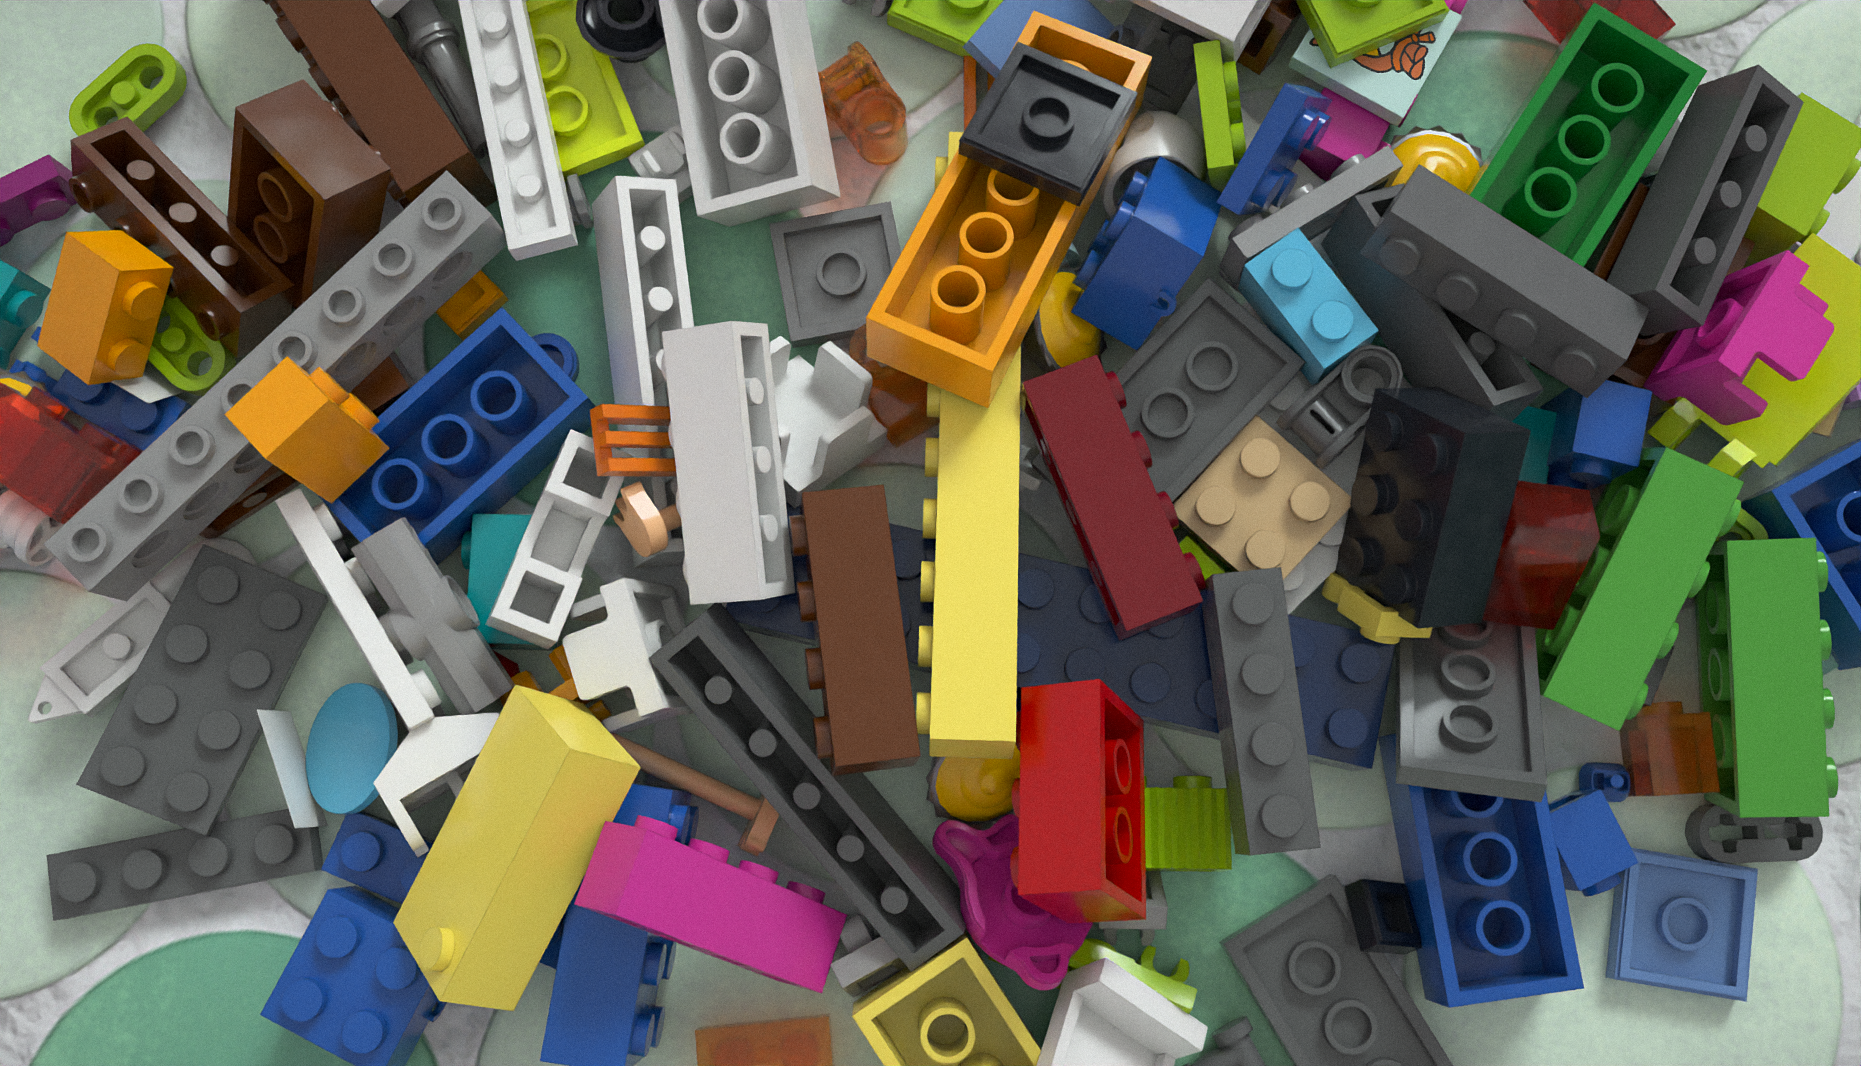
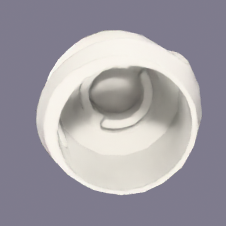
[1099,111,1207,218]

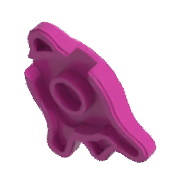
[932,814,1093,990]

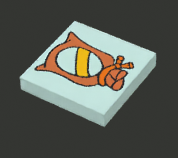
[1288,9,1462,127]

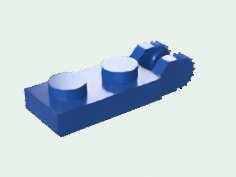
[9,326,193,451]

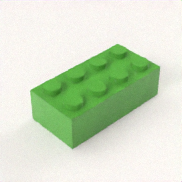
[1535,447,1744,731]
[1695,538,1838,818]

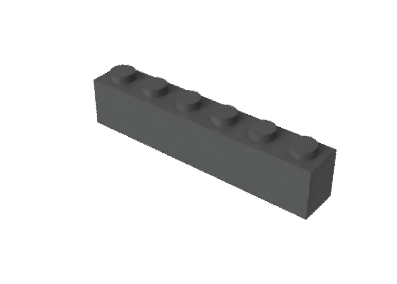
[648,603,966,972]

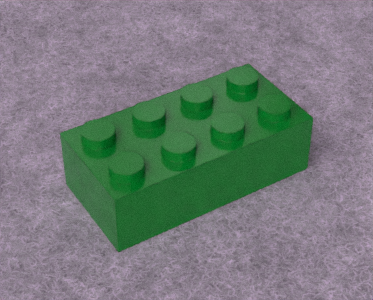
[1465,2,1707,267]

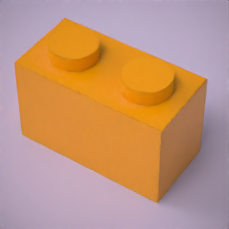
[37,230,174,385]
[224,356,390,504]

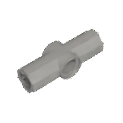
[351,517,515,715]

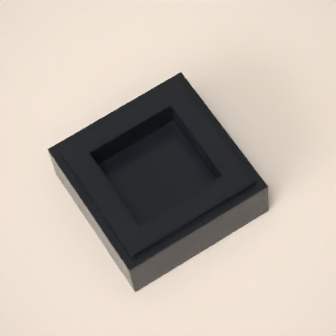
[1344,879,1422,955]

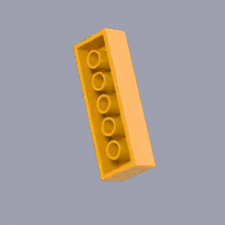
[866,11,1152,408]

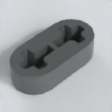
[1685,804,1823,863]

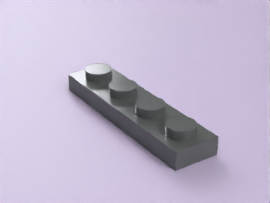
[46,809,323,921]

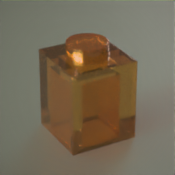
[1619,701,1720,797]

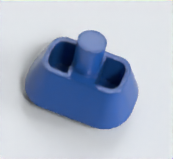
[1579,762,1630,802]

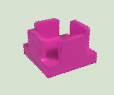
[1643,250,1834,426]

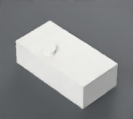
[659,0,841,227]

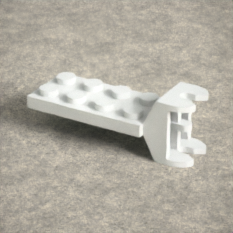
[275,488,499,857]

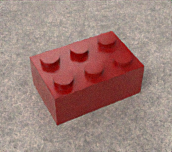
[1010,679,1146,924]

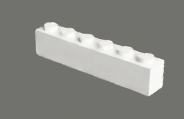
[592,176,694,568]

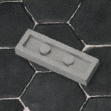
[1219,146,1403,286]

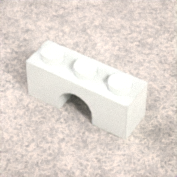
[485,429,634,649]

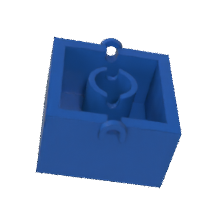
[1071,156,1222,351]
[260,886,447,1066]

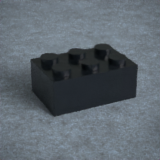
[1335,387,1531,629]

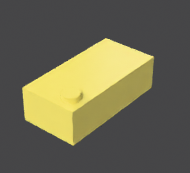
[393,684,641,1011]
[852,931,1041,1066]

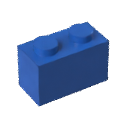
[1540,380,1652,496]

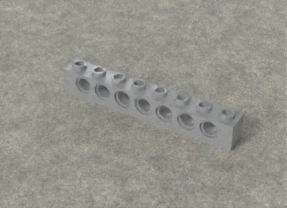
[44,170,507,602]

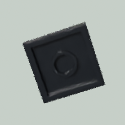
[958,42,1138,206]

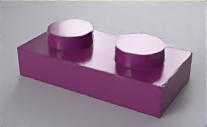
[0,154,77,247]

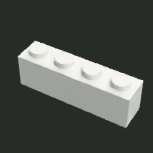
[661,321,795,605]

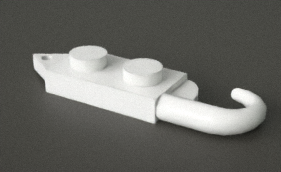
[28,537,257,724]

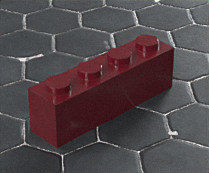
[1020,354,1206,641]

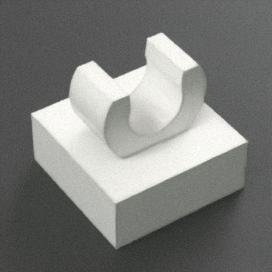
[627,124,693,204]

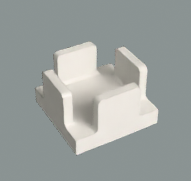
[769,336,888,508]
[562,578,694,733]

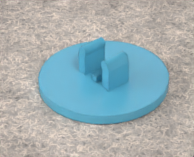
[306,683,398,815]

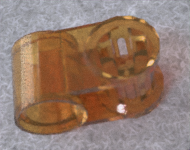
[818,41,908,165]
[849,324,940,449]

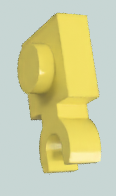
[1321,571,1433,644]

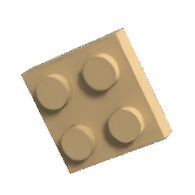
[1173,415,1351,580]

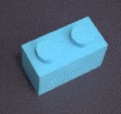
[1238,228,1379,386]

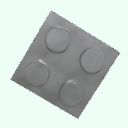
[769,201,901,348]

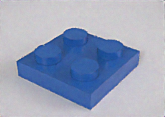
[1217,83,1332,215]

